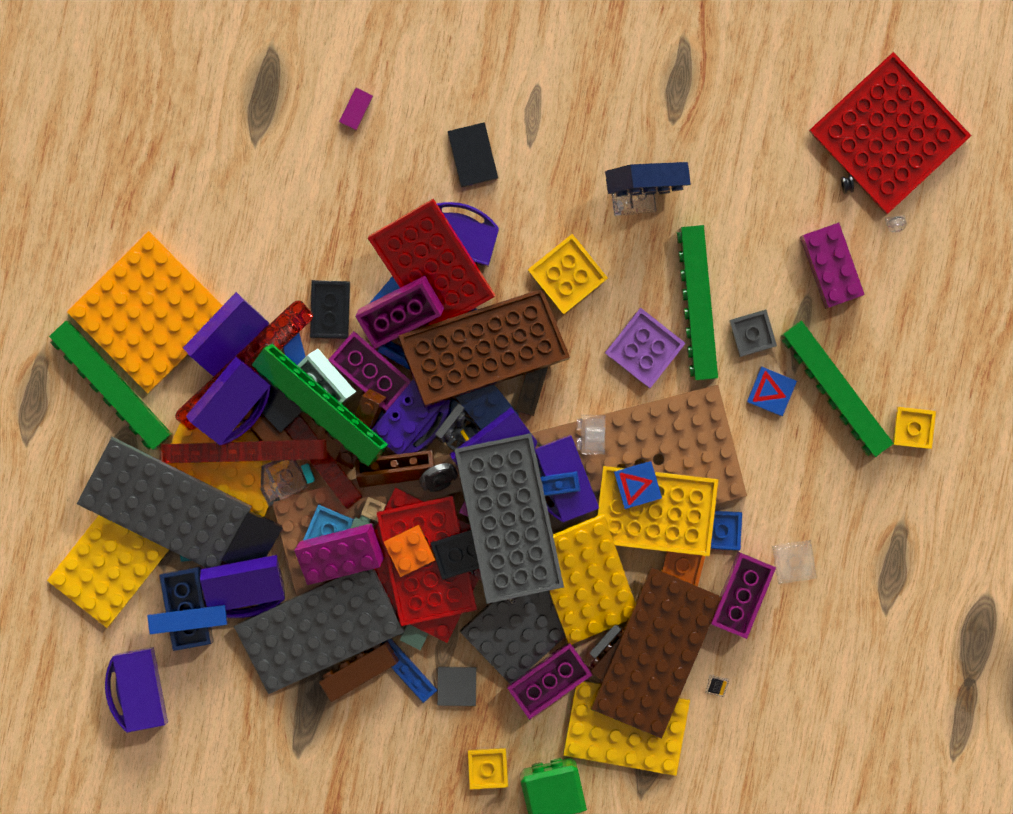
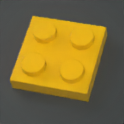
[893,407,936,449]
[468,748,508,789]

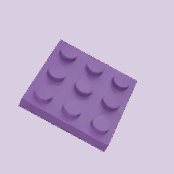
[605,308,686,388]

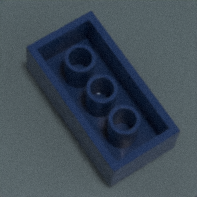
[605,162,691,197]
[455,385,519,430]
[159,566,214,651]

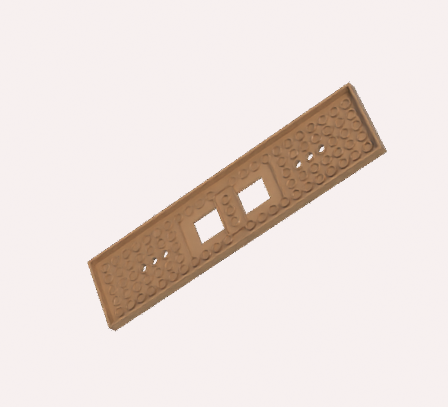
[272,385,747,596]

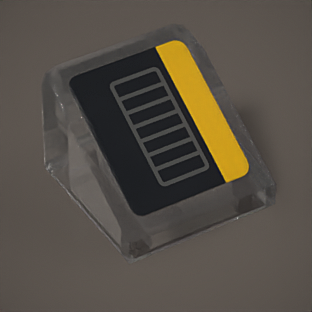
[458,421,480,442]
[705,674,729,697]

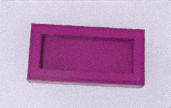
[339,87,373,131]

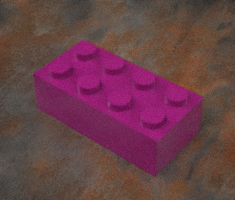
[800,222,865,309]
[355,276,444,349]
[328,331,411,411]
[294,523,384,585]
[711,552,776,639]
[507,643,592,720]

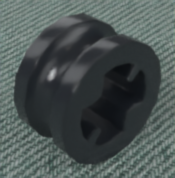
[841,175,854,194]

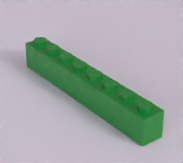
[677,225,718,381]
[781,320,894,457]
[49,321,173,450]
[252,344,389,466]

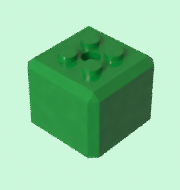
[520,758,587,814]

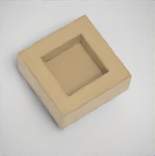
[361,497,386,522]

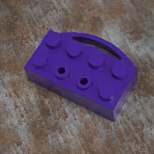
[437,202,499,267]
[183,292,269,379]
[186,357,270,445]
[371,379,451,454]
[450,407,537,465]
[535,435,599,522]
[200,555,285,618]
[105,647,168,733]

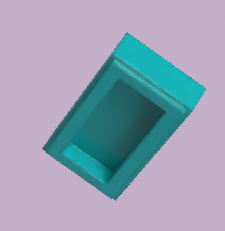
[301,463,315,484]

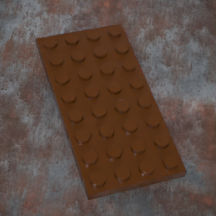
[398,289,570,408]
[591,567,722,739]

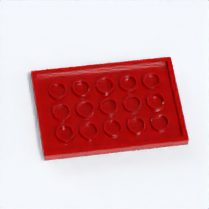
[368,199,495,326]
[377,496,477,626]

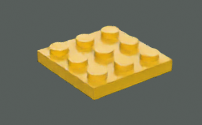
[528,234,608,315]

